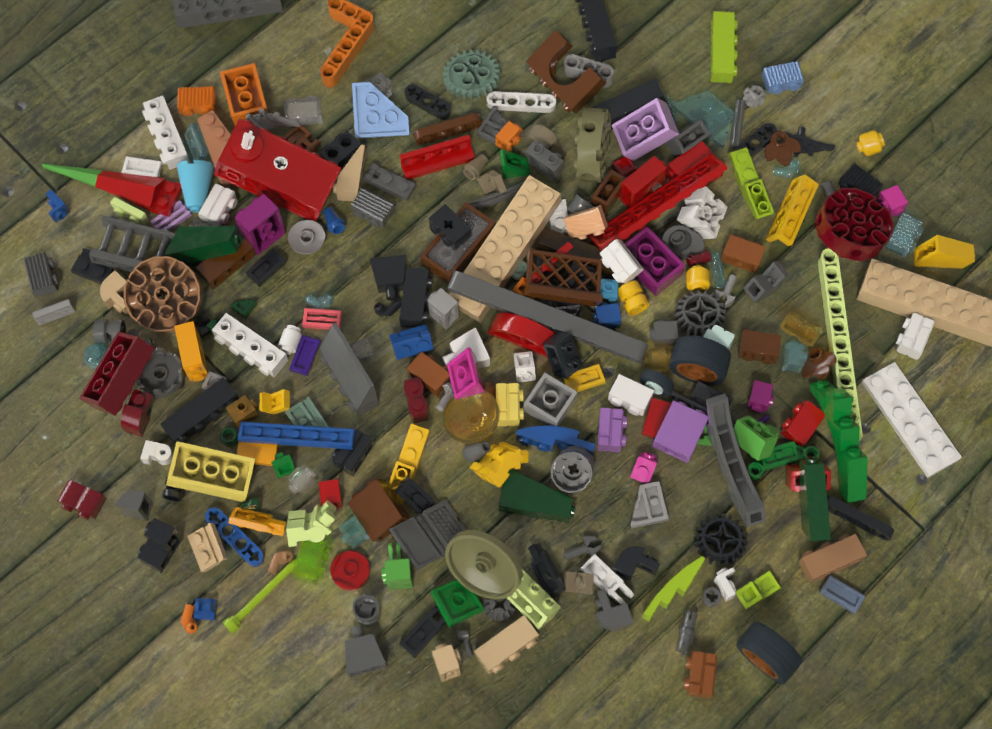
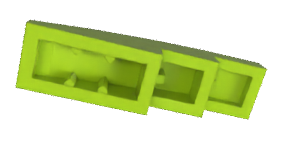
[642,556,705,622]

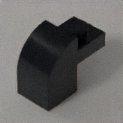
[613,546,660,581]

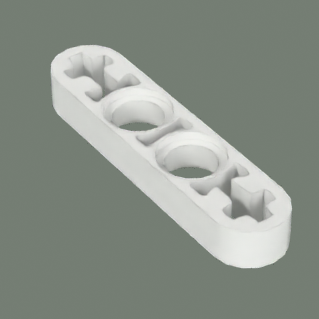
[486,91,556,113]

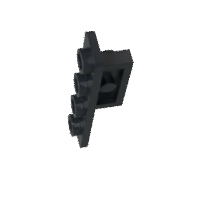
[670,381,736,429]

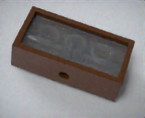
[420,202,496,285]

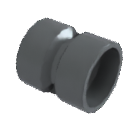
[93,319,126,344]
[352,594,381,627]

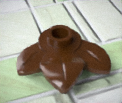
[765,131,801,166]
[802,347,837,380]

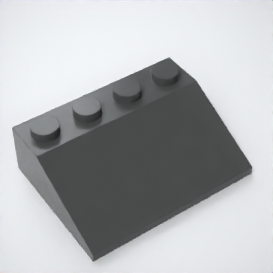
[319,323,379,416]

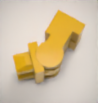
[469,442,529,488]

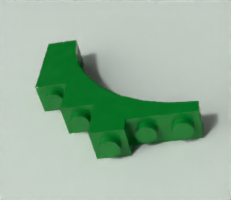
[810,380,868,503]

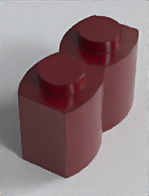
[404,377,429,423]
[57,480,107,520]

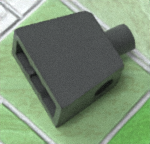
[345,625,387,678]

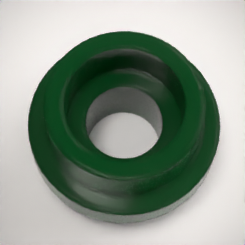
[220,427,239,447]

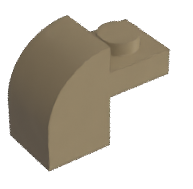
[522,125,564,156]

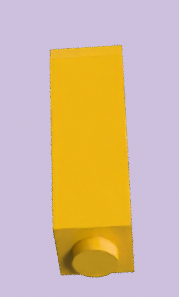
[913,235,975,269]

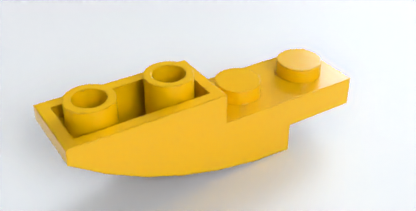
[388,423,430,505]

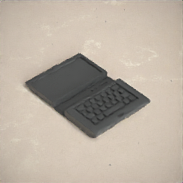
[389,500,468,570]

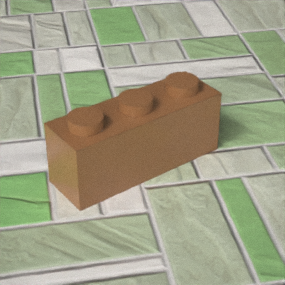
[799,534,867,584]

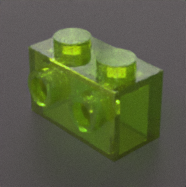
[292,540,330,585]

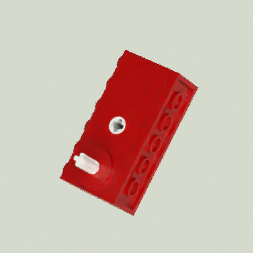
[214,118,341,222]

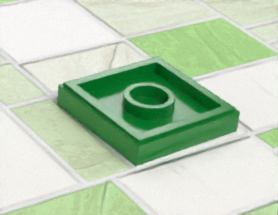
[430,579,485,628]

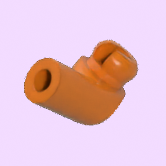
[181,604,198,634]

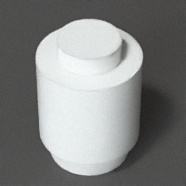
[278,325,302,355]

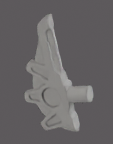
[246,109,300,130]

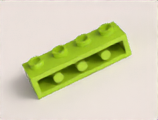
[710,11,738,83]

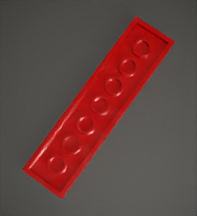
[588,154,728,251]

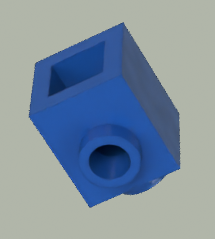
[592,303,621,329]

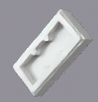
[122,156,163,177]

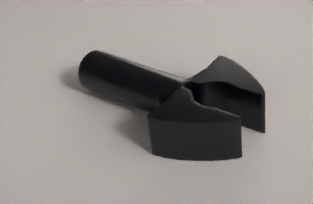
[195,316,211,338]

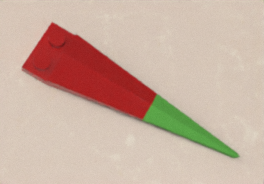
[41,163,182,217]

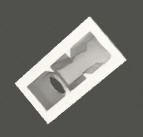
[442,328,490,368]

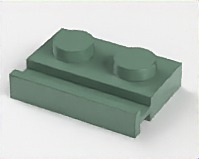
[285,397,329,427]

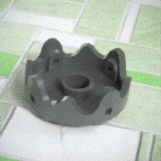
[136,347,185,398]

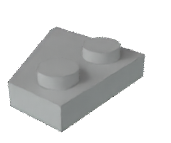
[630,481,669,529]

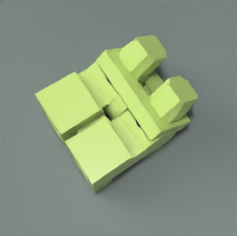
[286,501,336,547]

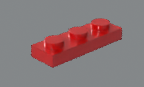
[523,241,573,284]

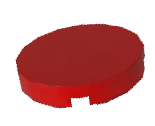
[330,550,371,591]

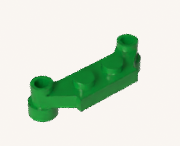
[747,441,820,481]

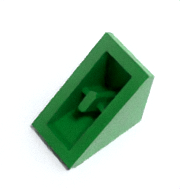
[500,149,530,179]

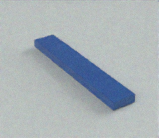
[237,422,356,450]

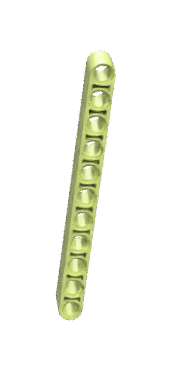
[818,248,863,442]

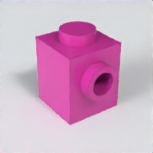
[877,185,908,217]

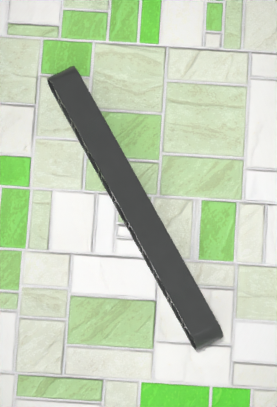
[447,271,648,363]

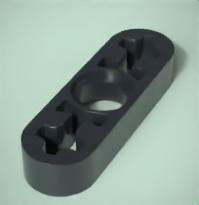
[405,85,451,120]
[736,123,777,159]

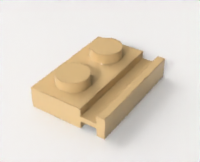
[187,523,228,572]

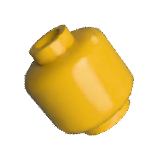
[856,130,885,157]
[685,265,710,294]

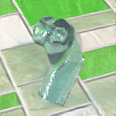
[305,294,334,309]

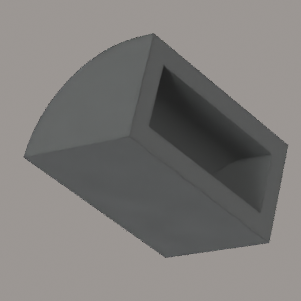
[116,490,153,521]

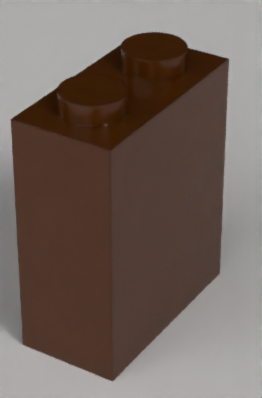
[347,478,410,542]

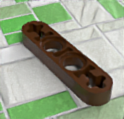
[413,113,483,145]

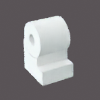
[140,440,173,465]

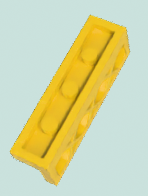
[766,174,819,246]

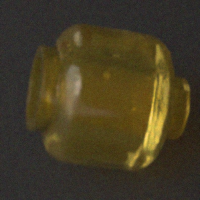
[645,347,672,372]

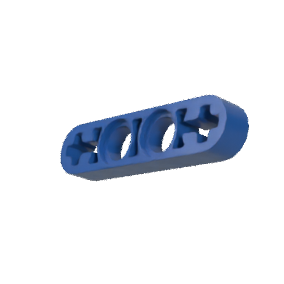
[205,507,265,567]

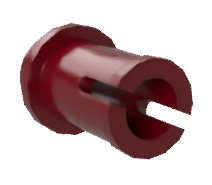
[686,250,711,268]

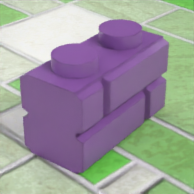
[597,408,627,452]

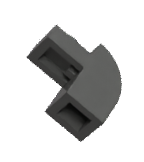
[743,261,789,303]
[594,589,634,631]

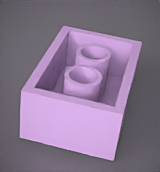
[612,98,679,161]

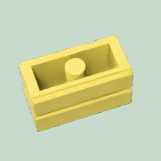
[496,383,524,426]

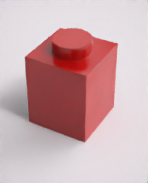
[318,479,343,511]

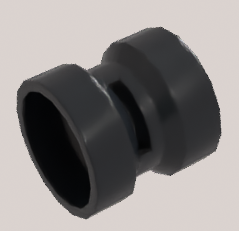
[162,477,183,501]

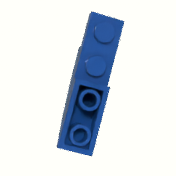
[516,426,595,456]

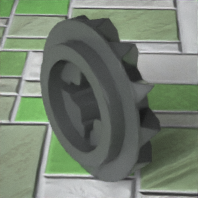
[484,598,516,621]

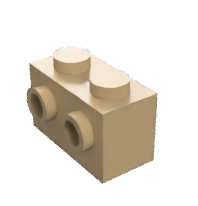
[432,643,462,682]

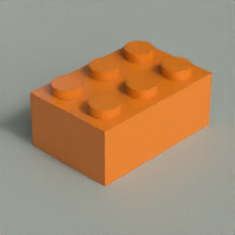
[220,63,268,126]

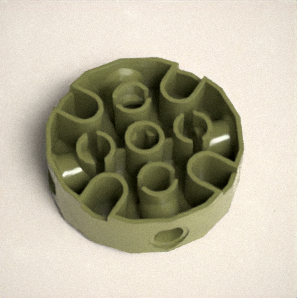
[574,107,611,183]

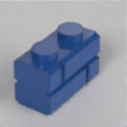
[389,324,433,360]

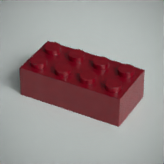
[79,332,155,416]

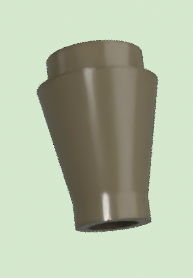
[463,154,488,180]

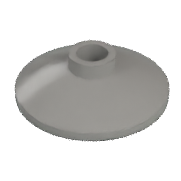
[288,220,325,254]

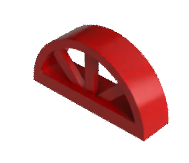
[487,313,555,358]

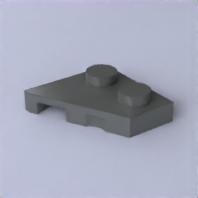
[476,106,507,145]

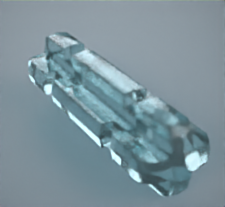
[711,252,726,288]

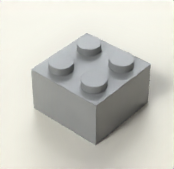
[524,372,578,426]

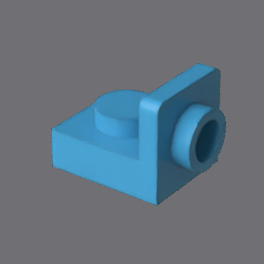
[600,279,618,304]

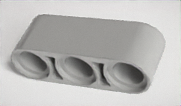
[563,54,614,88]

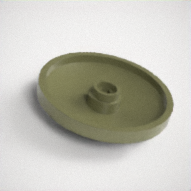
[445,530,522,599]

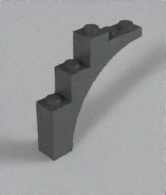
[706,394,766,528]

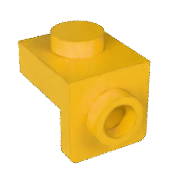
[260,389,290,415]

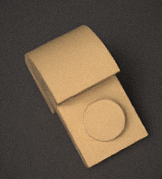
[100,271,129,316]

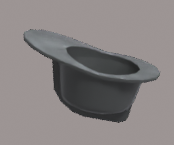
[662,225,704,259]

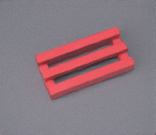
[302,308,342,330]

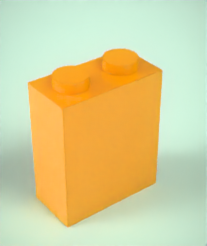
[174,321,208,382]

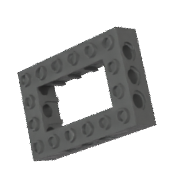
[173,0,283,28]

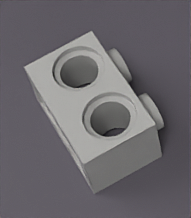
[428,288,459,330]

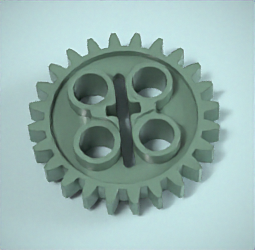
[442,49,501,100]

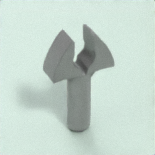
[715,274,737,308]
[436,381,457,411]

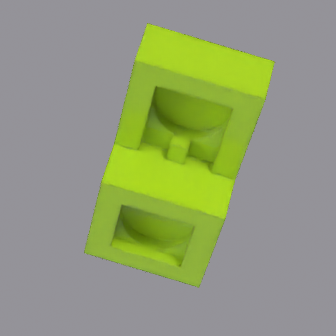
[735,571,781,609]

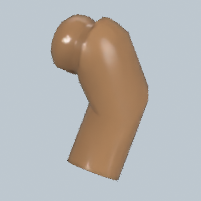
[267,550,293,575]

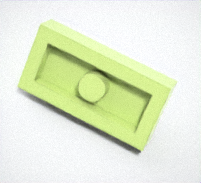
[110,197,149,226]

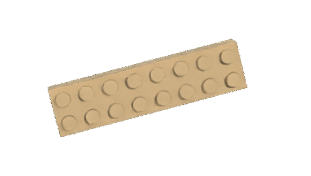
[449,175,562,323]
[856,259,992,347]

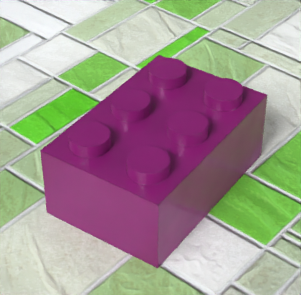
[235,194,286,256]
[625,227,685,297]

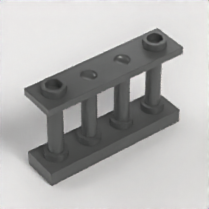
[89,215,176,272]

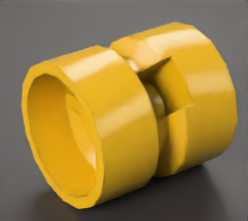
[618,280,650,316]

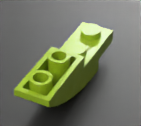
[729,147,774,219]

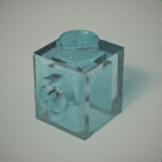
[781,341,808,373]
[339,516,369,549]

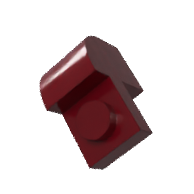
[121,389,153,437]

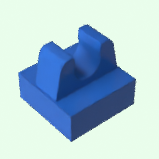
[194,598,217,621]

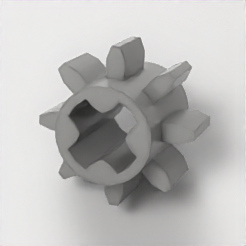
[742,85,766,108]

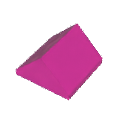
[447,348,485,399]

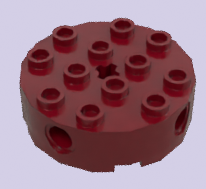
[815,188,894,261]

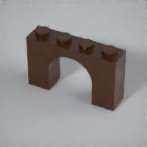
[526,30,607,114]

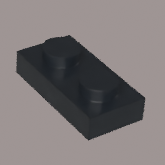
[245,249,286,287]
[394,476,436,515]

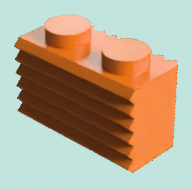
[177,86,217,116]

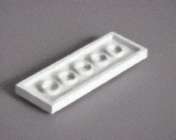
[861,362,962,478]

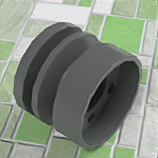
[550,446,596,493]

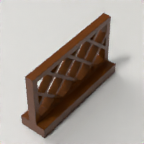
[523,249,602,307]

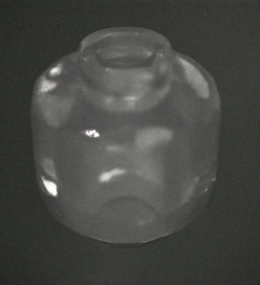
[287,465,317,494]

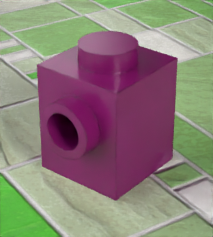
[747,380,774,413]

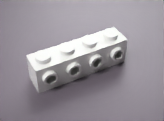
[142,96,190,170]
[212,313,288,378]

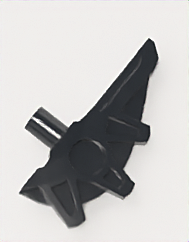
[785,127,836,157]

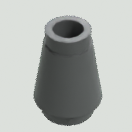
[462,441,491,462]

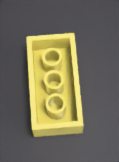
[166,441,255,502]

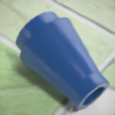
[323,207,345,234]

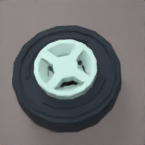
[640,369,674,396]

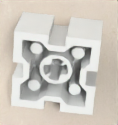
[677,186,727,239]

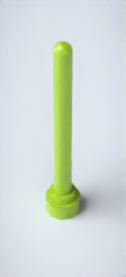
[222,558,299,634]

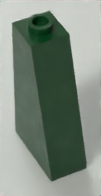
[165,226,243,264]
[799,456,831,541]
[499,469,576,523]

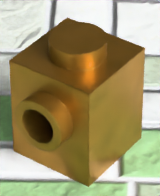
[226,395,258,429]

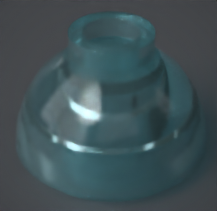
[83,343,108,369]

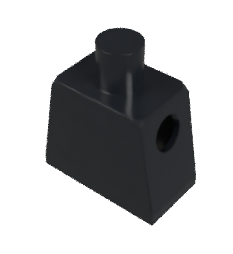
[370,255,407,300]

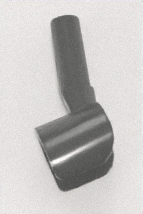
[457,630,473,658]

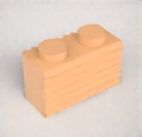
[564,205,608,240]

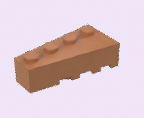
[197,110,234,188]

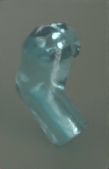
[773,160,800,178]

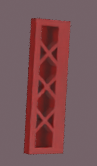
[399,135,475,180]

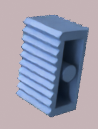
[762,61,804,95]

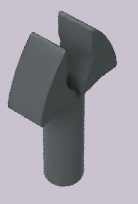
[564,536,601,560]

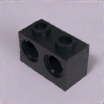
[320,130,361,171]

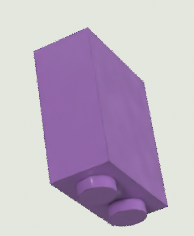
[652,401,708,463]

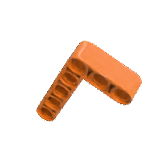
[320,0,375,87]

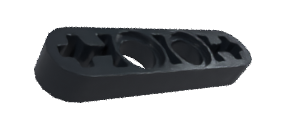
[827,495,894,541]

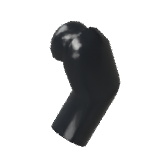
[374,299,401,317]

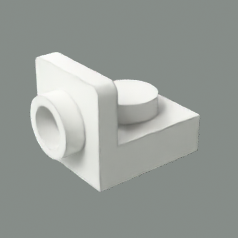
[513,351,536,383]
[713,567,736,602]

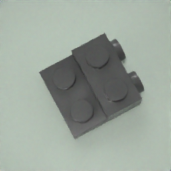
[525,140,565,184]

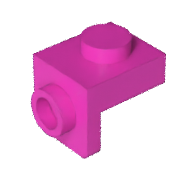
[630,452,659,484]

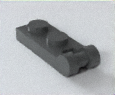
[362,163,416,201]

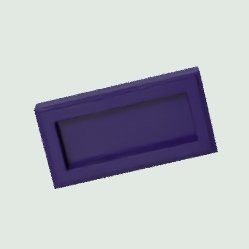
[289,335,321,376]

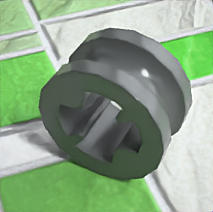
[702,587,721,607]

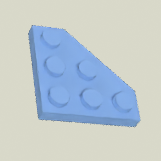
[352,82,410,138]

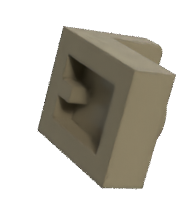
[477,170,507,194]
[564,572,594,595]

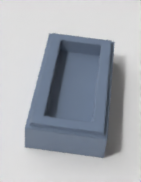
[819,575,865,614]

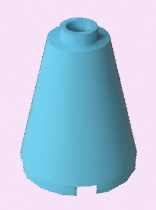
[177,160,214,213]

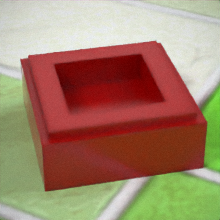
[611,157,637,178]

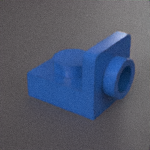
[46,190,70,223]

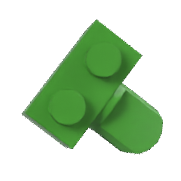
[734,416,779,461]
[381,542,413,590]

